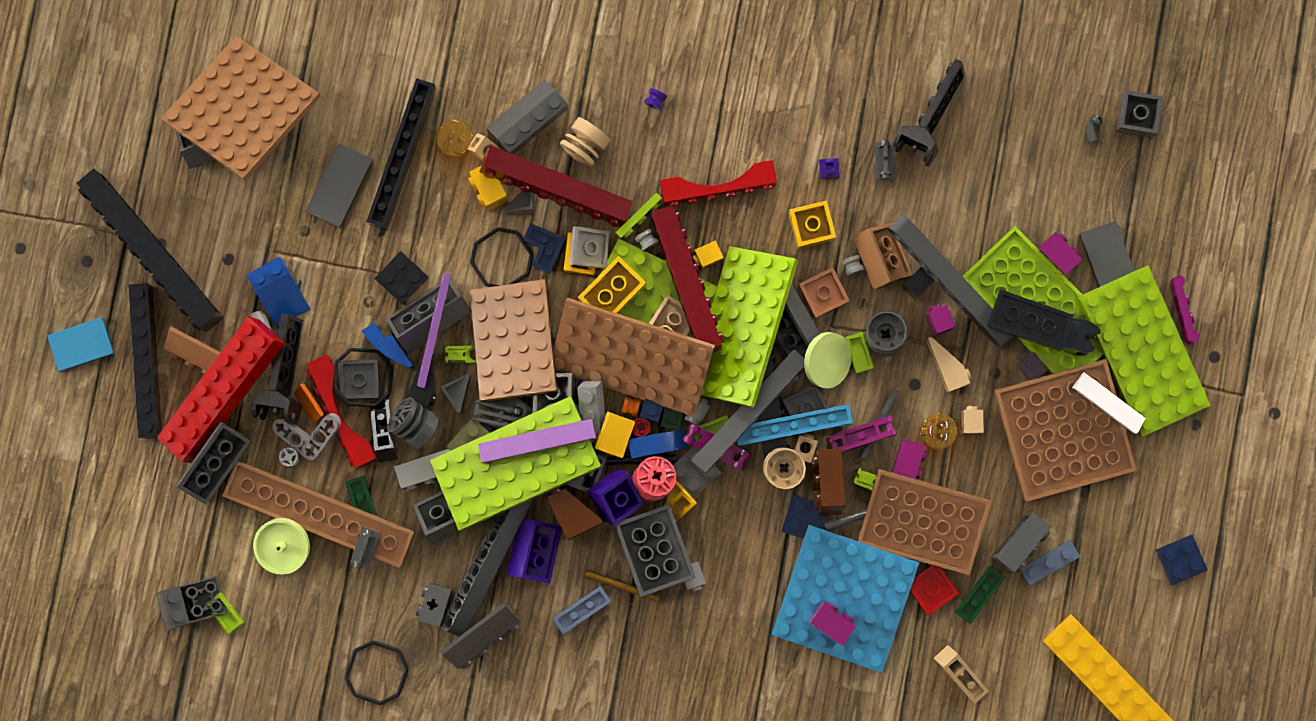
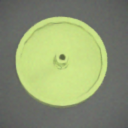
[804,332,852,388]
[253,518,310,575]

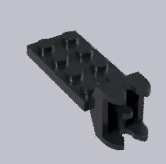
[893,59,965,167]
[987,289,1101,356]
[252,314,304,424]

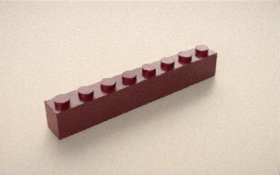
[479,145,632,227]
[651,205,724,352]

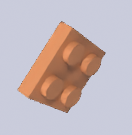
[798,267,850,318]

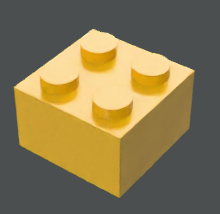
[468,166,509,212]
[788,200,836,250]

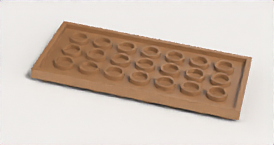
[553,298,715,416]

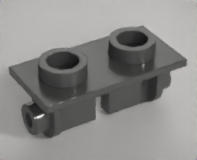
[875,140,895,180]
[350,527,381,570]

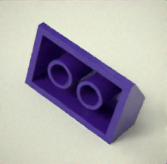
[507,518,562,583]

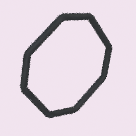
[470,227,533,287]
[334,348,392,407]
[345,640,409,705]

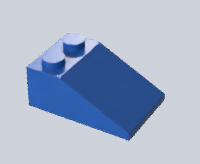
[246,257,311,327]

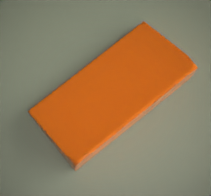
[294,383,326,423]

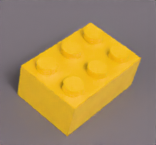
[578,256,646,314]

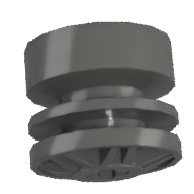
[865,311,907,356]
[387,397,439,449]

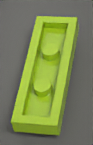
[614,193,661,239]

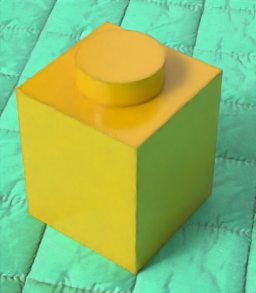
[693,240,723,270]

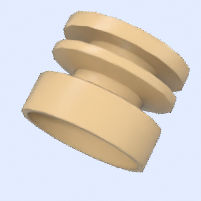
[559,117,610,167]
[763,447,806,489]

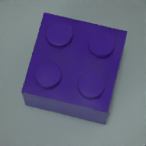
[588,469,644,526]

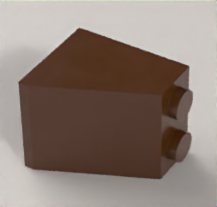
[547,487,603,540]

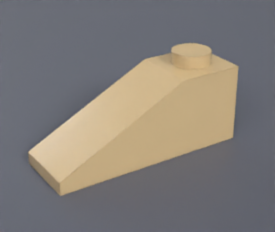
[926,337,972,393]
[934,645,989,704]

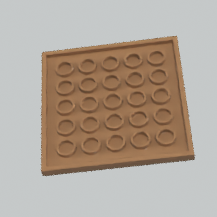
[161,36,321,181]
[994,359,1137,502]

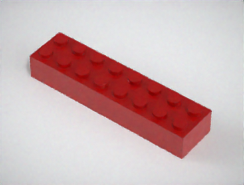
[157,317,285,463]

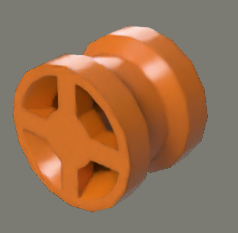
[622,394,641,417]

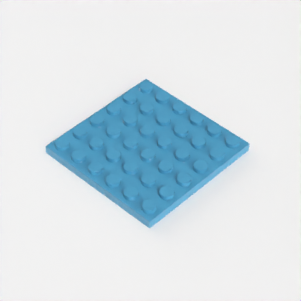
[772,525,919,673]

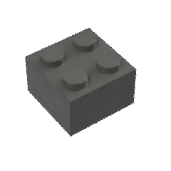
[1115,90,1163,138]

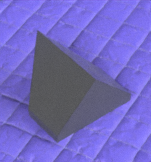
[504,191,534,215]
[441,375,471,414]

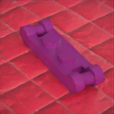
[1170,275,1200,344]
[826,416,897,454]
[683,423,752,471]

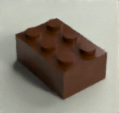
[811,449,845,516]

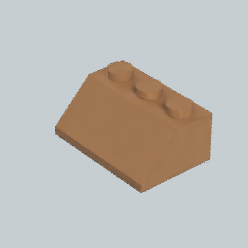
[852,223,912,289]
[164,327,221,374]

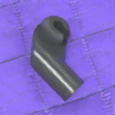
[1085,115,1103,143]

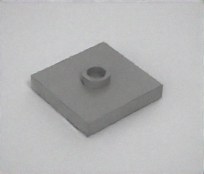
[569,226,610,269]

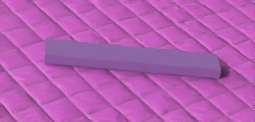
[417,272,451,388]
[478,419,596,464]

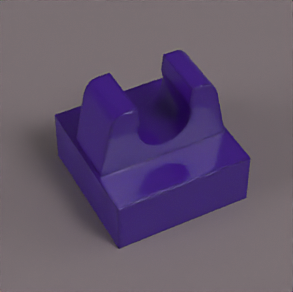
[819,158,840,179]

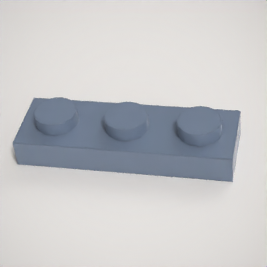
[1020,540,1080,585]
[552,586,611,634]

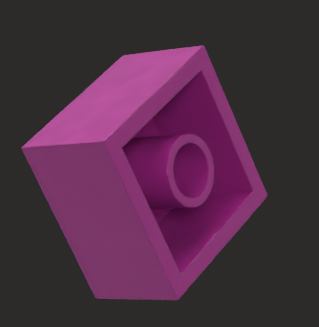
[809,601,856,646]

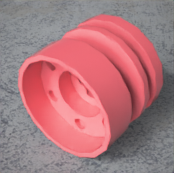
[631,456,676,503]

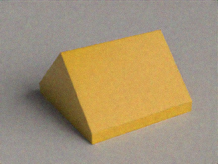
[595,412,635,458]

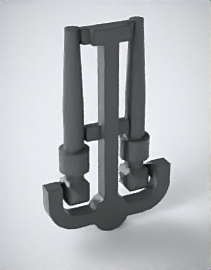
[472,400,527,428]

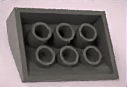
[615,504,696,599]
[440,603,521,669]

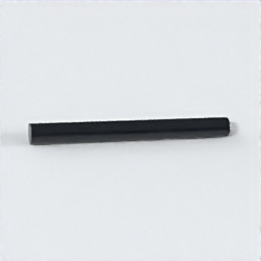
[605,455,676,465]

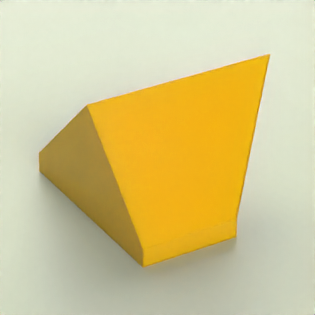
[664,481,697,522]

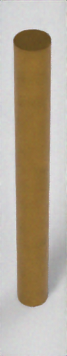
[585,570,660,602]

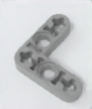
[273,413,341,460]

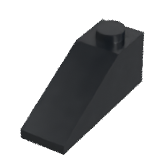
[406,354,437,409]
[370,399,398,463]

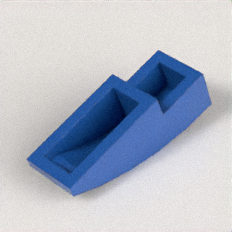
[362,322,414,369]
[628,429,688,459]

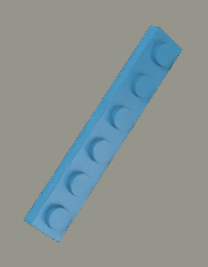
[737,404,853,446]

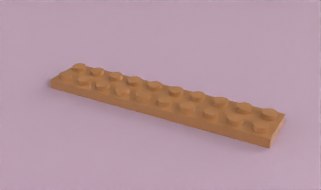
[223,460,415,568]

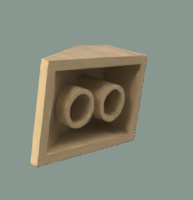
[649,295,690,336]

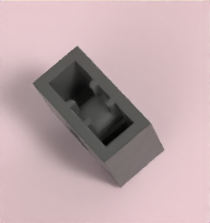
[416,583,453,627]

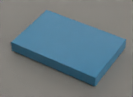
[47,317,115,372]

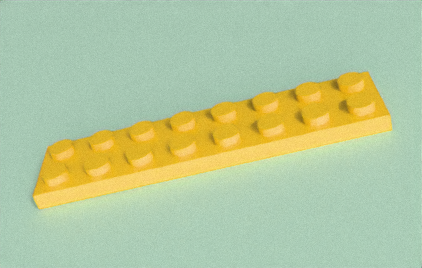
[1043,614,1173,721]

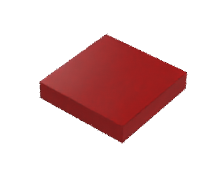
[910,565,959,616]

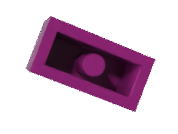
[1038,232,1082,276]
[925,304,955,337]
[892,439,927,480]

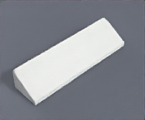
[1072,372,1145,434]

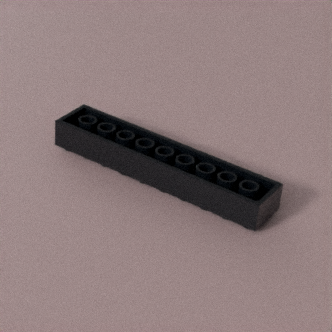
[77,168,224,332]

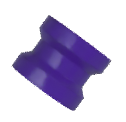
[644,88,667,111]

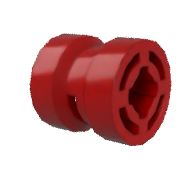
[632,418,651,437]

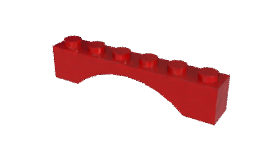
[660,160,777,207]
[306,354,377,469]

